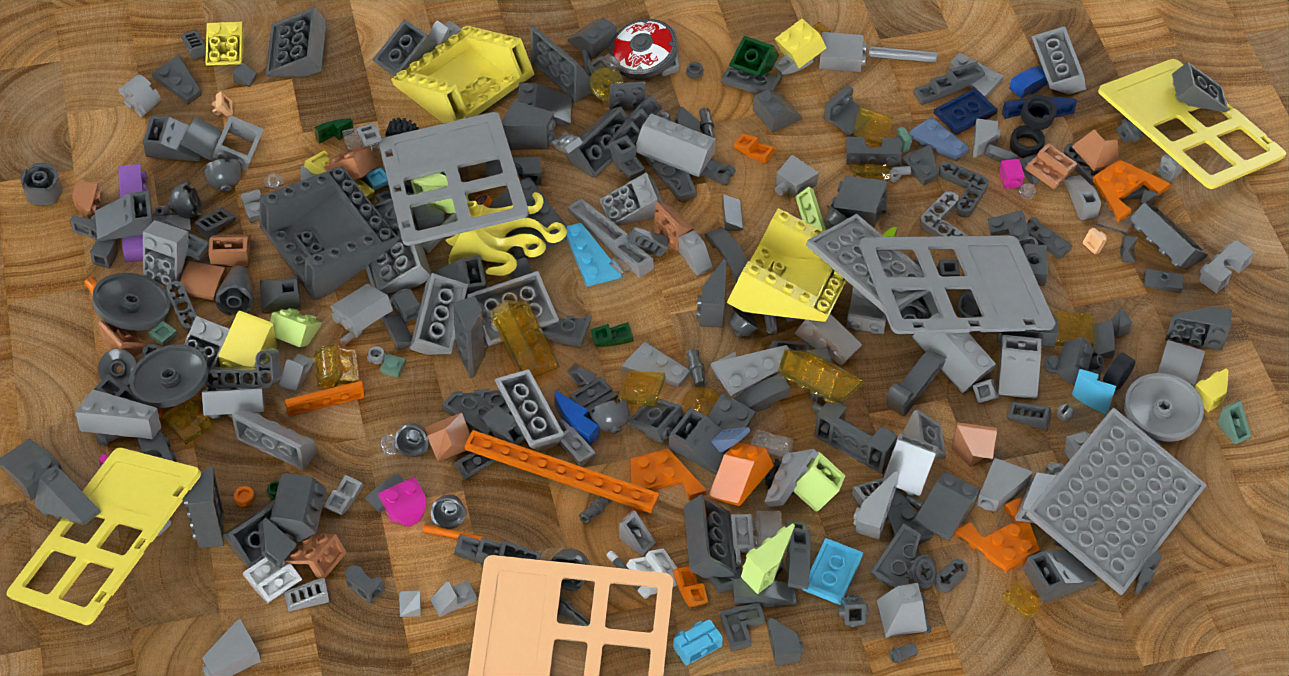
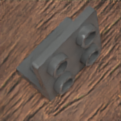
[606,81,645,110]
[824,85,873,136]

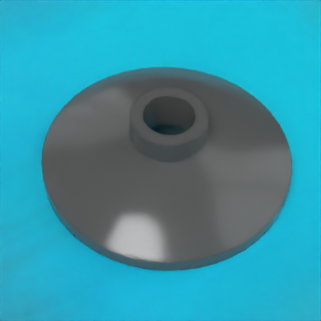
[98,349,137,386]

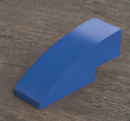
[1009,66,1048,98]
[554,391,599,446]

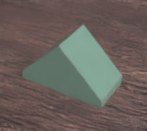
[1217,400,1252,444]

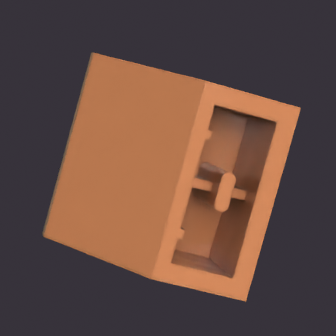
[323,146,378,180]
[654,203,694,251]
[208,234,251,266]

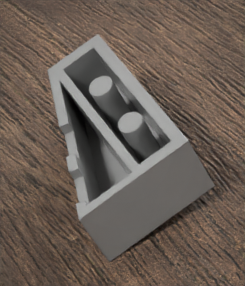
[794,314,862,366]

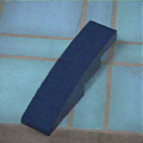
[1002,97,1077,119]

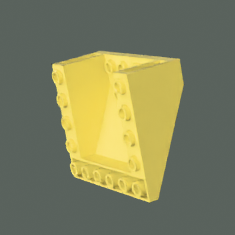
[391,26,535,124]
[727,208,847,322]

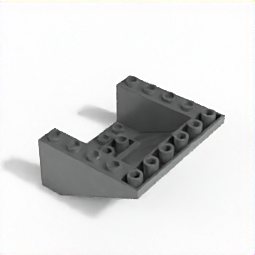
[260,166,398,300]

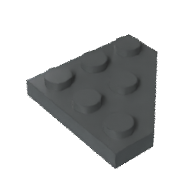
[442,389,512,436]

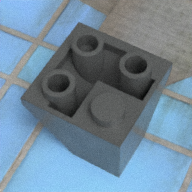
[260,276,301,312]

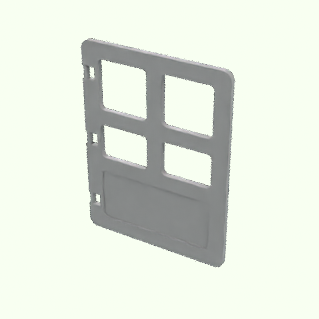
[379,112,529,246]
[859,236,1055,334]

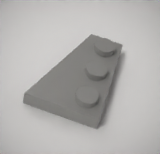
[949,52,1003,98]
[764,449,819,507]

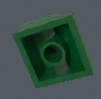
[729,36,779,77]

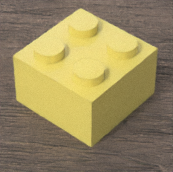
[775,19,826,68]

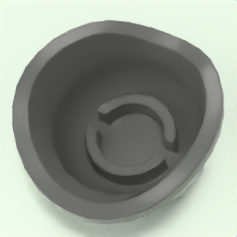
[958,290,982,318]
[394,423,429,456]
[431,494,467,529]

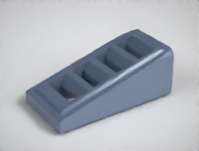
[711,427,750,453]

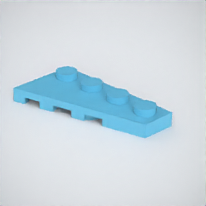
[567,223,622,287]

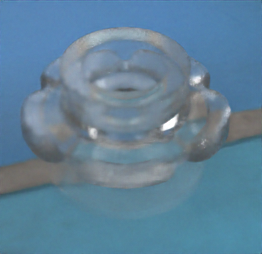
[1019,183,1037,200]

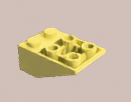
[206,22,244,66]

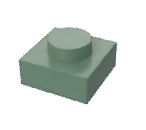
[896,127,912,153]
[149,321,177,347]
[380,354,406,378]

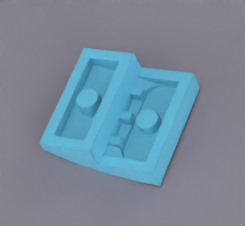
[1072,369,1116,414]

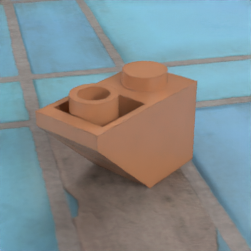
[72,181,103,220]

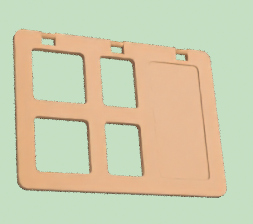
[468,555,673,676]

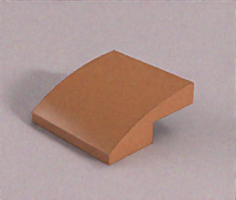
[1025,143,1078,189]
[177,261,226,300]

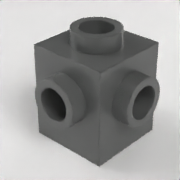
[1116,118,1144,143]
[838,595,869,627]

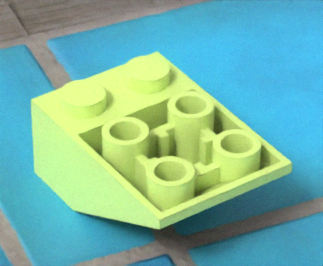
[410,173,469,213]
[741,523,795,594]

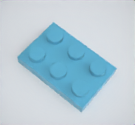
[802,538,863,605]

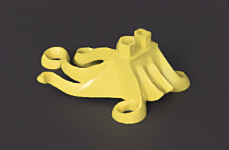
[446,192,567,276]

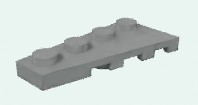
[710,345,797,397]

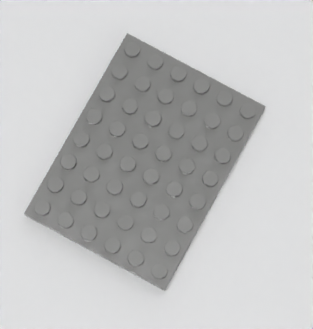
[1025,407,1207,595]

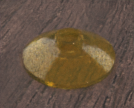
[589,67,624,101]
[683,387,720,416]

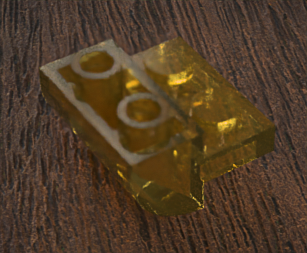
[314,343,359,388]

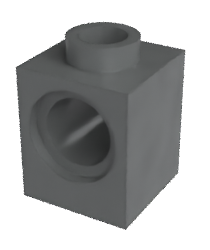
[393,289,420,323]

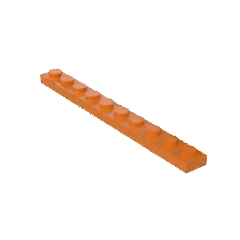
[465,430,659,514]

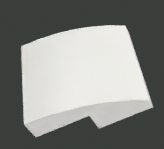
[626,548,677,596]
[243,557,302,603]

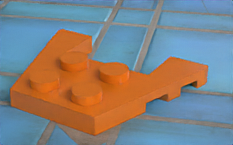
[1092,159,1170,222]
[630,448,706,514]
[955,497,1040,571]

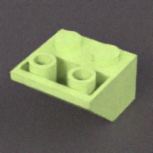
[270,308,322,347]
[793,452,845,512]

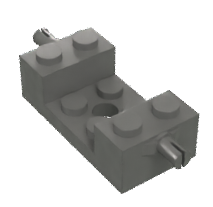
[812,398,898,474]

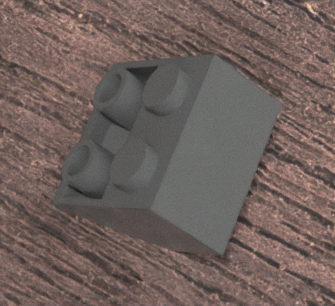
[1056,337,1105,385]

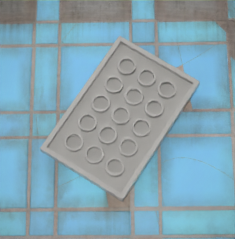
[806,214,929,313]

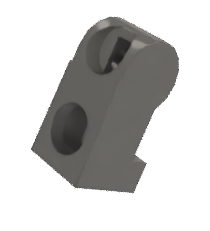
[345,565,384,604]

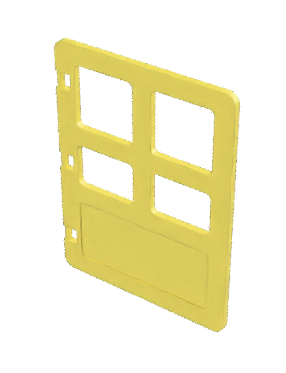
[1098,59,1286,189]
[7,448,201,625]

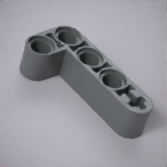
[205,347,281,388]
[887,349,946,416]

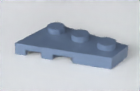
[908,117,969,161]

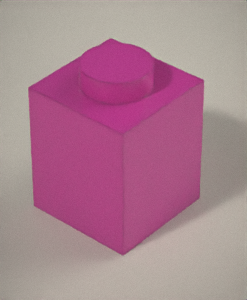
[999,159,1024,189]

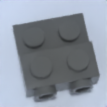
[628,396,684,443]

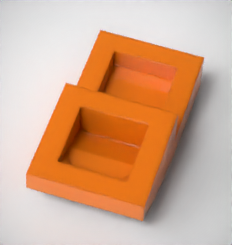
[733,133,775,163]
[672,566,709,607]

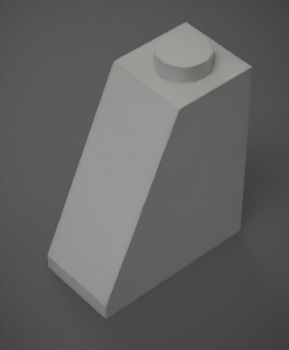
[977,458,1033,512]
[1015,473,1055,524]
[201,619,261,676]

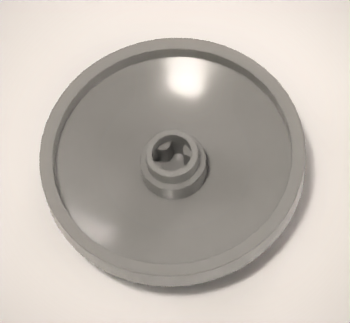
[1124,373,1204,442]

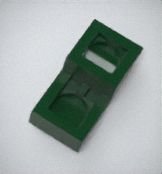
[314,118,354,144]
[590,322,634,347]

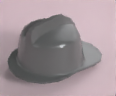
[824,205,848,229]
[729,306,760,338]

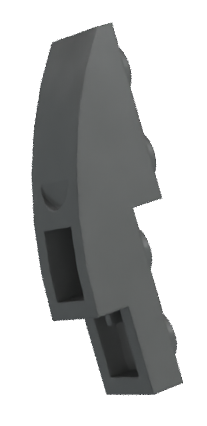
[785,520,810,590]

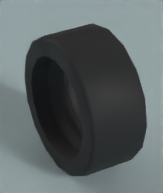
[1021,95,1057,130]
[1010,125,1045,158]
[1103,353,1136,391]

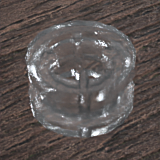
[380,435,398,455]

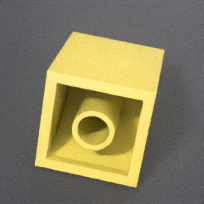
[218,311,277,380]

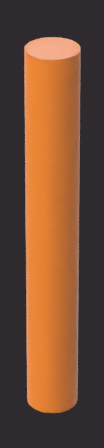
[423,524,484,541]

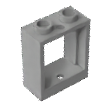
[213,115,264,171]

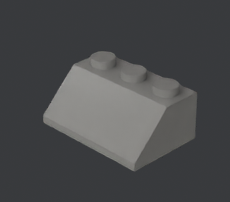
[202,386,265,418]

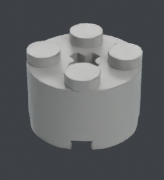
[118,74,161,117]

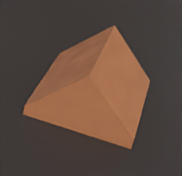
[98,321,148,357]

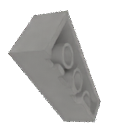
[75,389,161,439]

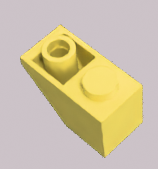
[1195,368,1229,412]

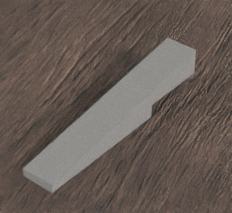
[567,198,654,278]

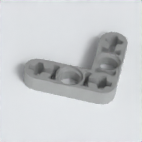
[920,191,967,237]

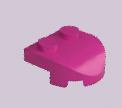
[378,477,426,526]

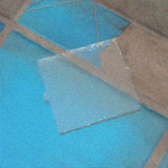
[1097,202,1135,235]

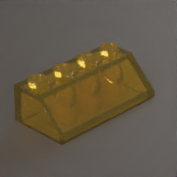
[489,300,560,378]
[778,350,864,403]

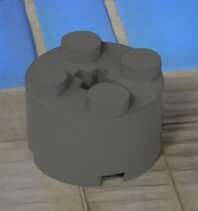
[21,163,62,205]

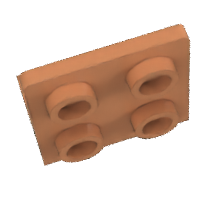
[284,533,347,579]

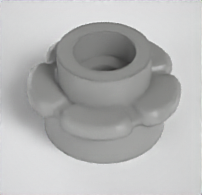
[367,346,386,364]

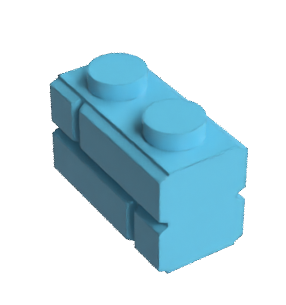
[673,619,723,666]

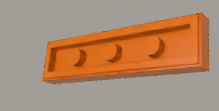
[285,381,365,416]

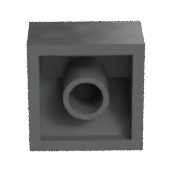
[568,18,617,59]
[753,89,802,133]

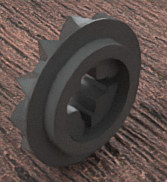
[909,555,937,588]

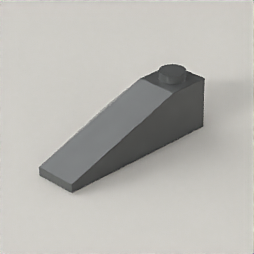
[34,465,101,525]

